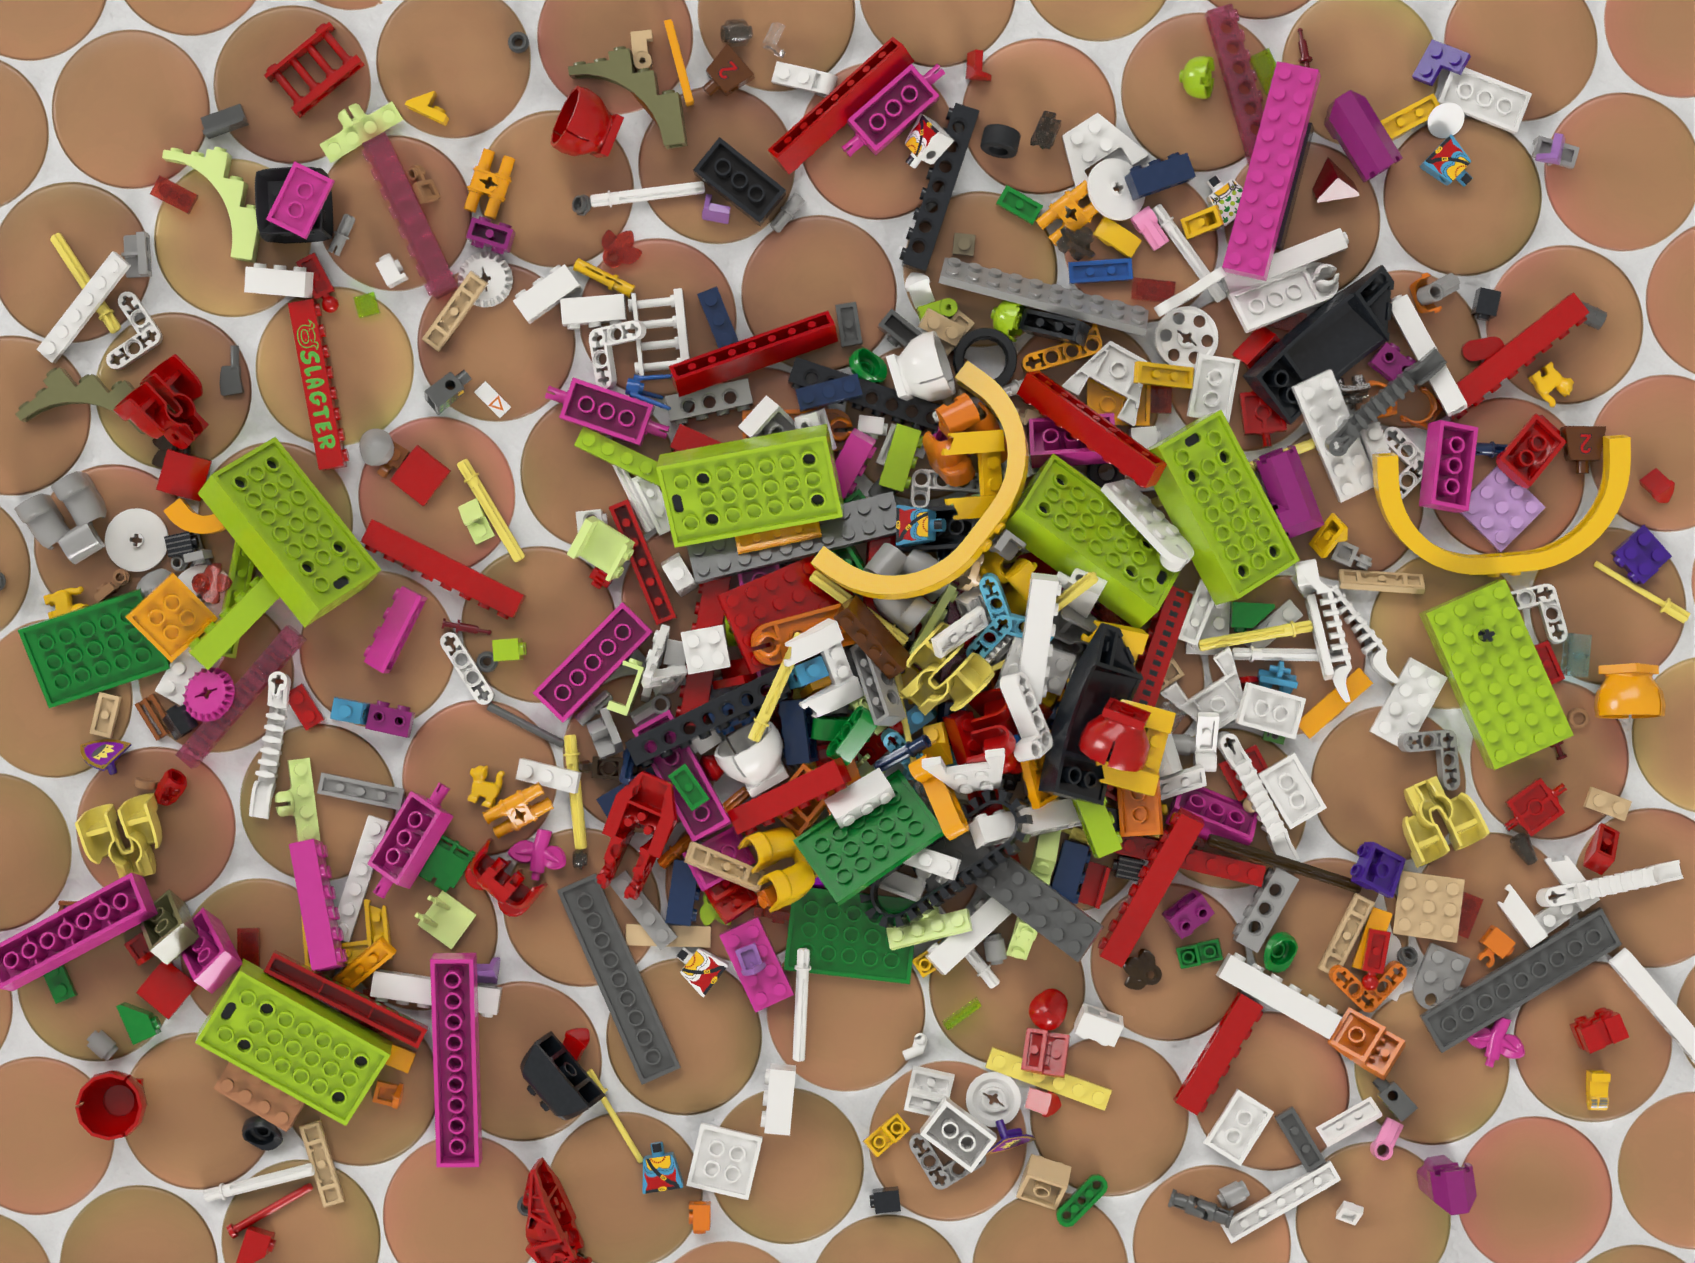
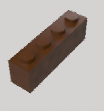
[833,595,910,680]

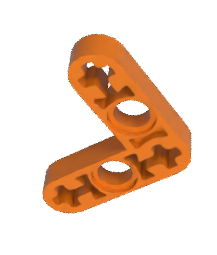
[1329,961,1407,1013]

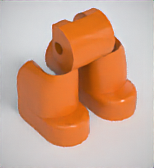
[922,393,1008,487]

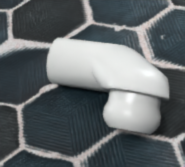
[902,1033,928,1061]

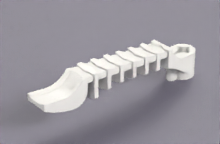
[1294,559,1352,702]
[1291,574,1400,684]
[249,671,291,819]
[1217,731,1300,861]
[1536,860,1684,907]

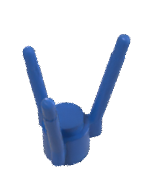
[625,374,671,410]

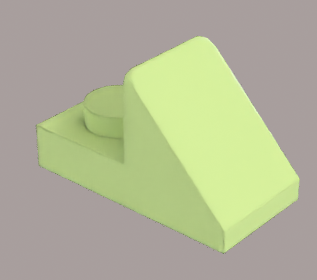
[458,498,495,545]

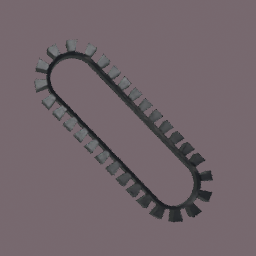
[860,790,1033,928]

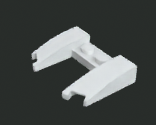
[784,618,864,718]
[1497,855,1600,948]

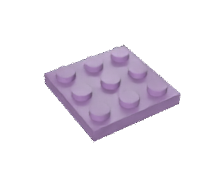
[1459,466,1546,552]

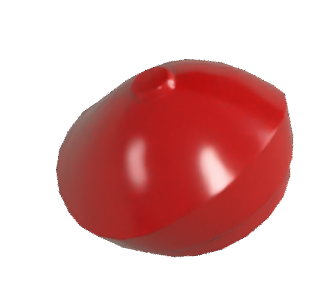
[1029,988,1068,1030]

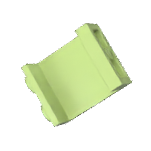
[567,516,635,581]
[607,658,645,716]

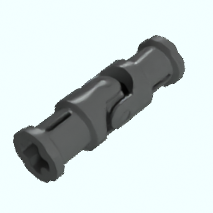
[1168,1189,1234,1229]

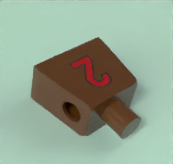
[702,44,755,97]
[1560,426,1606,474]

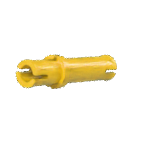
[573,258,635,298]

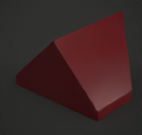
[1312,157,1359,203]

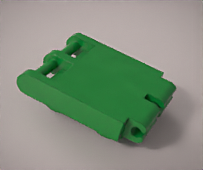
[418,835,476,892]

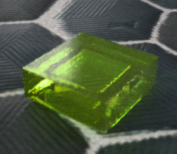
[353,292,380,319]

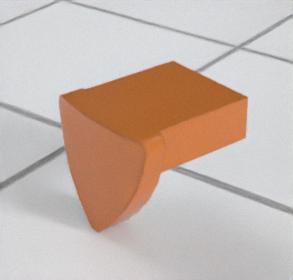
[372,1080,404,1109]

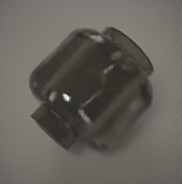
[720,19,753,47]

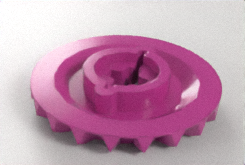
[183,667,235,722]

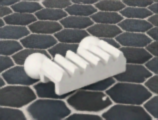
[879,868,932,902]

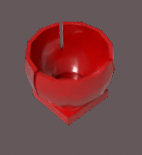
[550,86,624,158]
[1079,697,1151,772]
[75,1070,147,1140]

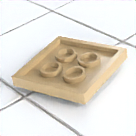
[1393,871,1465,943]

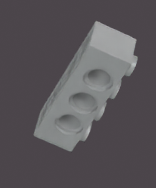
[665,378,754,425]
[850,644,906,726]
[1232,866,1299,953]

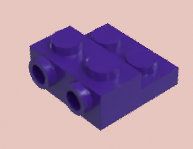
[1611,525,1672,584]
[1350,842,1406,898]

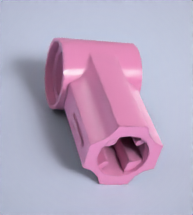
[1130,206,1169,251]
[1370,1117,1404,1161]

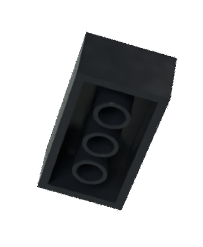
[693,137,786,226]
[897,505,980,553]

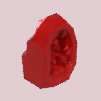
[154,768,187,806]

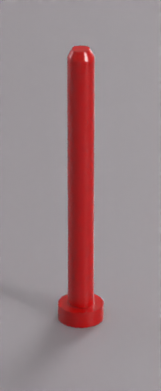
[226,1183,313,1239]

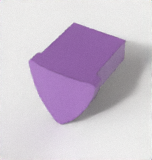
[1535,133,1565,165]
[702,194,731,224]
[735,943,766,976]
[477,957,500,984]

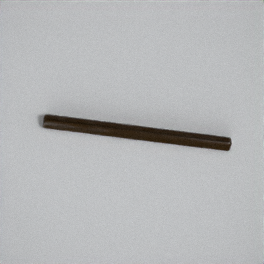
[1206,834,1362,893]

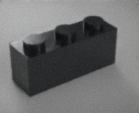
[1019,308,1090,347]

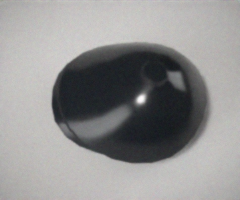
[242,1116,283,1151]

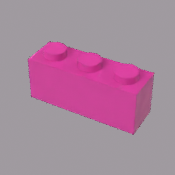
[835,428,877,499]

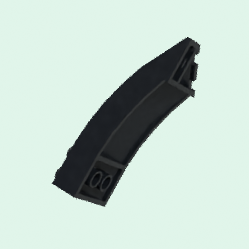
[1243,265,1394,425]
[1038,623,1144,806]

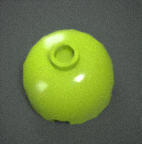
[1179,56,1215,99]
[991,300,1029,342]

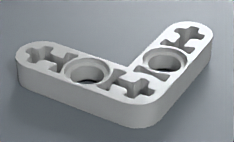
[1397,730,1460,791]
[909,1133,986,1189]

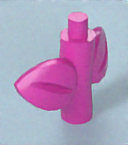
[508,828,566,881]
[1466,1017,1525,1068]

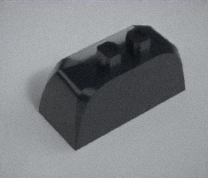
[520,1031,606,1120]

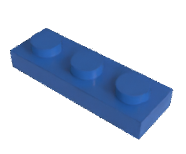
[1068,258,1133,284]

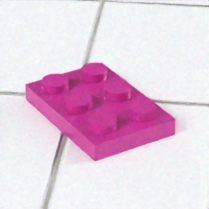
[266,161,335,240]
[682,826,756,891]

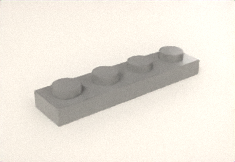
[317,772,406,810]
[610,870,678,950]

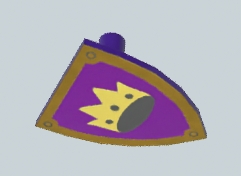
[80,739,131,775]
[986,1119,1036,1155]

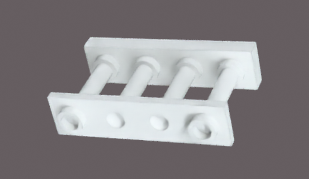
[628,288,690,376]

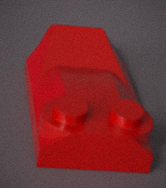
[1496,413,1567,489]

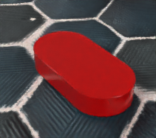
[1461,336,1504,362]

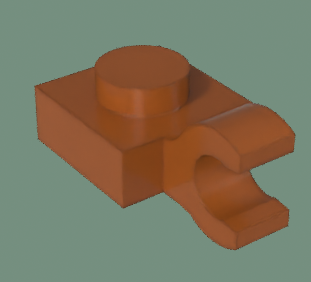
[377,441,410,479]

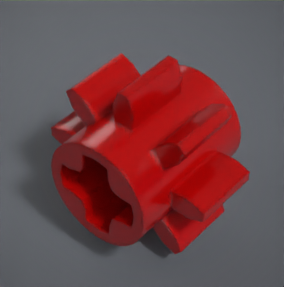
[589,566,613,589]

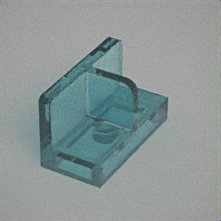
[1561,633,1592,677]

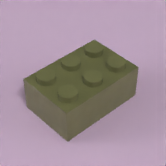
[140,889,199,965]

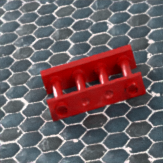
[264,22,365,118]

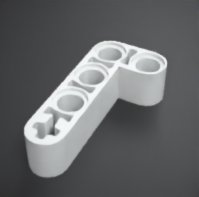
[910,469,980,508]
[1000,672,1053,762]

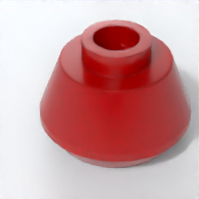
[700,754,725,782]

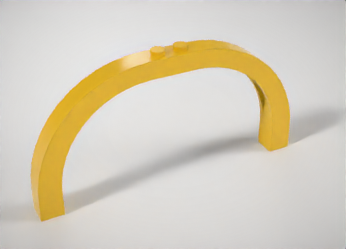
[811,361,1029,600]
[1372,435,1631,577]

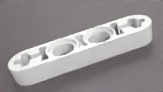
[440,632,494,705]

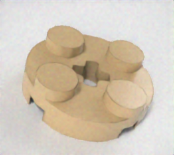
[955,553,984,591]

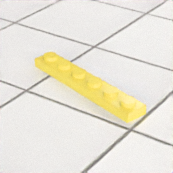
[985,1047,1112,1111]

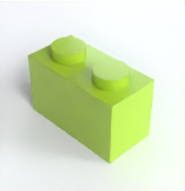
[492,638,527,661]

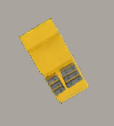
[1586,1070,1611,1111]

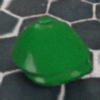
[849,348,888,383]
[1264,932,1298,973]

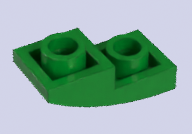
[1176,938,1224,969]

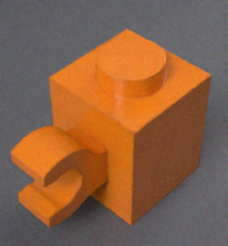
[1477,925,1516,968]

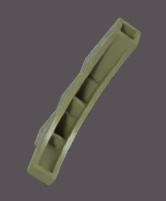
[568,46,688,149]
[15,367,146,435]

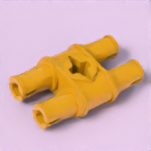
[464,148,515,220]
[1035,180,1098,246]
[482,782,554,839]

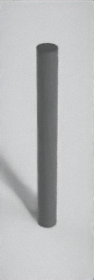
[487,702,564,748]

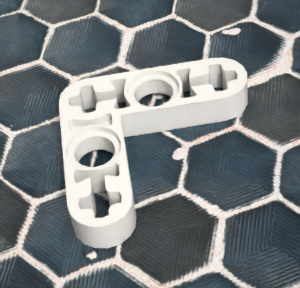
[1154,266,1227,317]
[106,292,163,370]
[589,320,646,389]
[1383,426,1425,500]
[1511,584,1568,644]

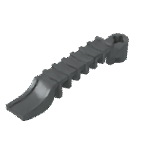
[1325,347,1447,457]

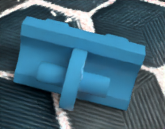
[1258,660,1298,694]

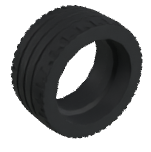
[953,328,1017,387]

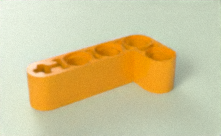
[1021,319,1102,373]
[908,754,969,841]

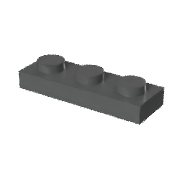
[1274,1106,1326,1172]

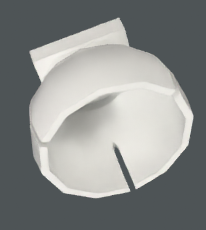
[886,331,956,401]
[714,721,789,798]

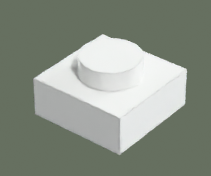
[1335,1201,1364,1225]

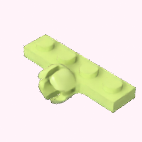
[319,101,403,163]
[908,582,958,655]
[275,758,320,842]
[886,900,973,950]

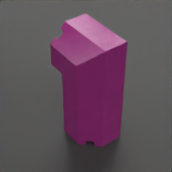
[1324,90,1403,183]
[1253,445,1325,539]
[1417,1155,1477,1215]

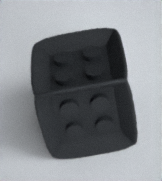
[255,167,334,244]

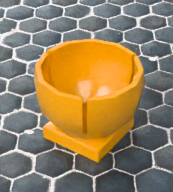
[1594,663,1666,719]

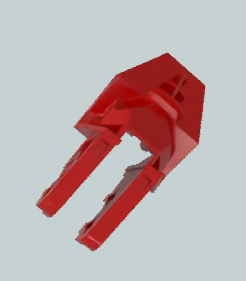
[596,771,678,900]
[522,1157,592,1263]

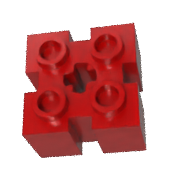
[1569,1007,1629,1054]

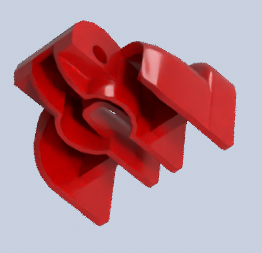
[113,354,209,449]
[966,688,1023,775]
[465,838,548,917]

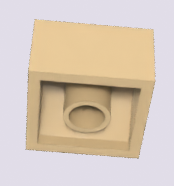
[1016,1154,1072,1210]

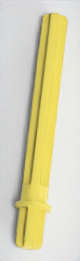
[50,233,121,334]
[457,459,525,562]
[809,570,909,646]
[1020,572,1098,631]
[1198,620,1313,651]
[748,632,801,742]
[563,734,587,850]

